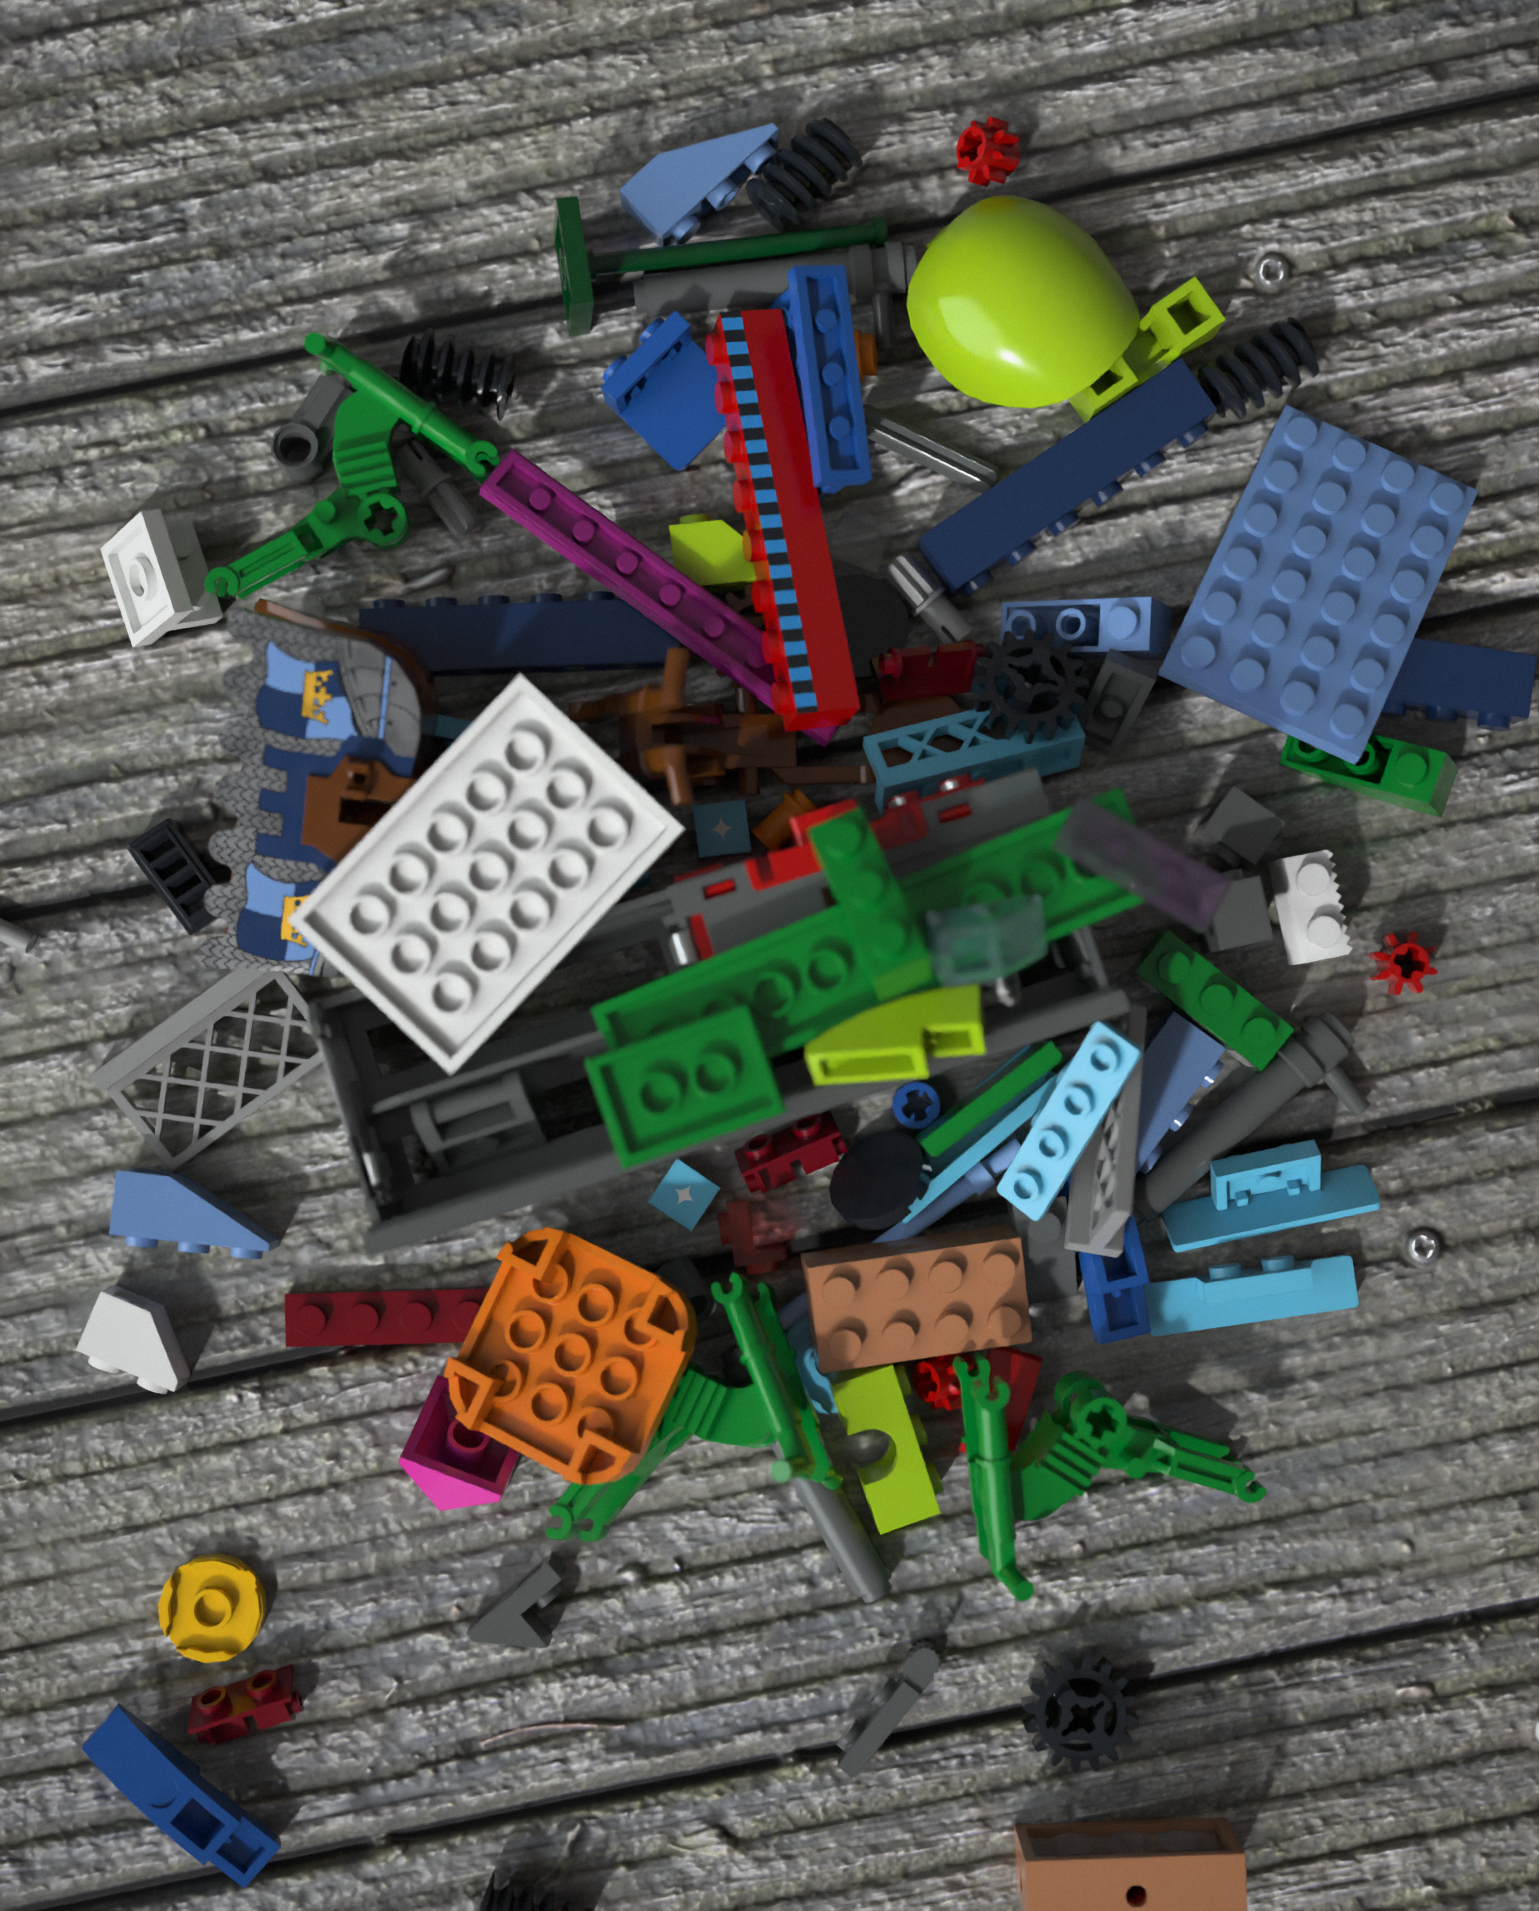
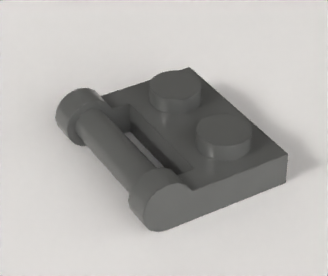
[410,1069,548,1177]

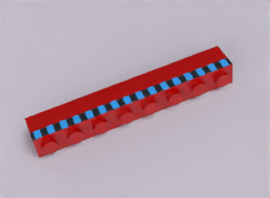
[705,308,860,732]

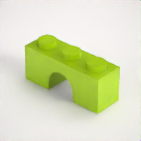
[1068,276,1226,423]
[825,1363,944,1535]

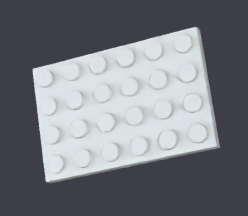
[287,674,685,1075]

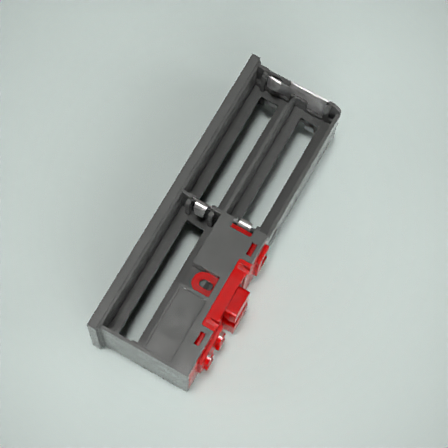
[308,767,1131,1257]

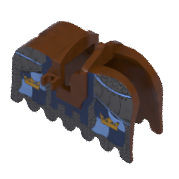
[198,598,439,978]

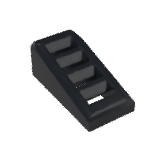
[126,818,219,936]

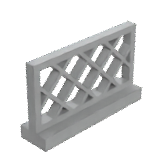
[89,969,323,1173]
[1064,1005,1147,1258]

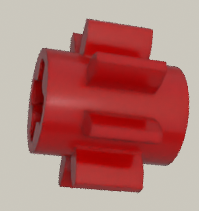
[956,116,1020,187]
[1368,931,1438,995]
[912,1352,975,1411]

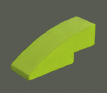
[806,984,986,1085]

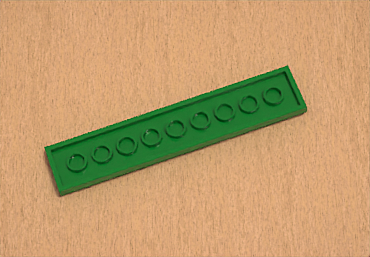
[591,787,1165,1059]

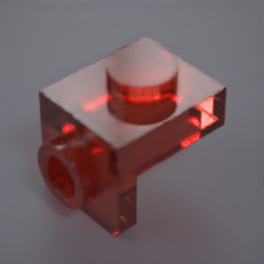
[717,1196,788,1274]

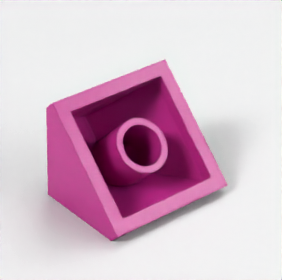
[398,1375,520,1511]

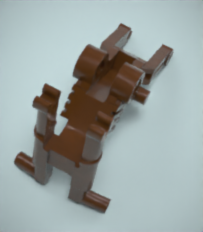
[569,648,884,806]

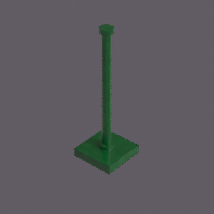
[553,196,888,337]

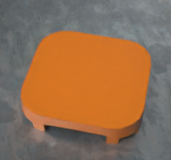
[443,1227,698,1485]

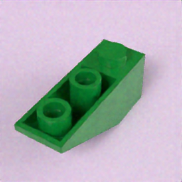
[1278,734,1459,818]

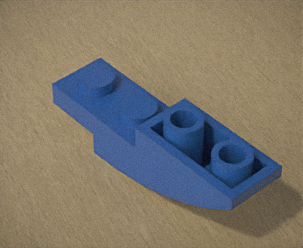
[1060,1173,1151,1345]
[81,1703,281,1889]

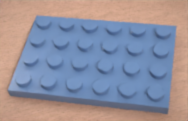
[1158,404,1479,765]

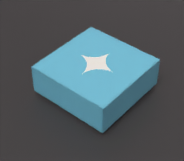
[693,799,751,859]
[648,1157,721,1231]

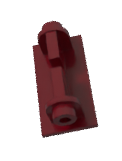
[870,639,985,702]
[734,1110,848,1194]
[187,1664,304,1746]

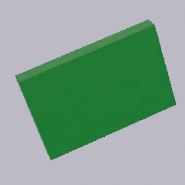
[584,1002,787,1170]
[915,1040,1063,1157]

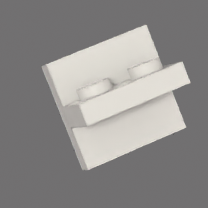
[100,509,223,647]

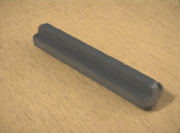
[863,404,999,494]

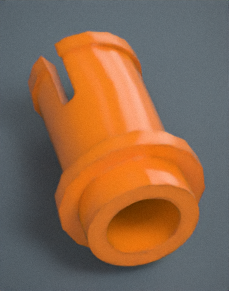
[752,787,819,852]

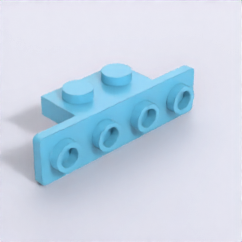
[997,1020,1143,1221]
[1161,1140,1381,1252]
[1143,1254,1359,1337]

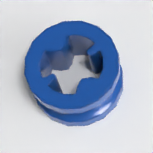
[892,1081,941,1129]

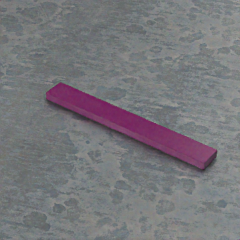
[480,448,841,747]

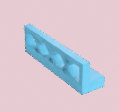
[863,709,1086,817]
[902,1044,1058,1224]

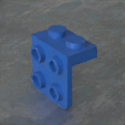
[601,310,727,471]

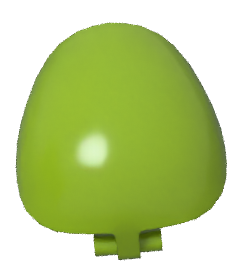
[906,194,1140,408]

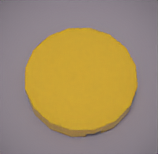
[158,1553,267,1663]

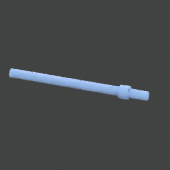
[777,1138,1021,1332]

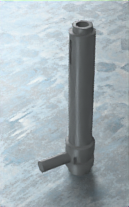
[633,240,917,351]
[1132,1011,1370,1227]
[720,1342,892,1603]

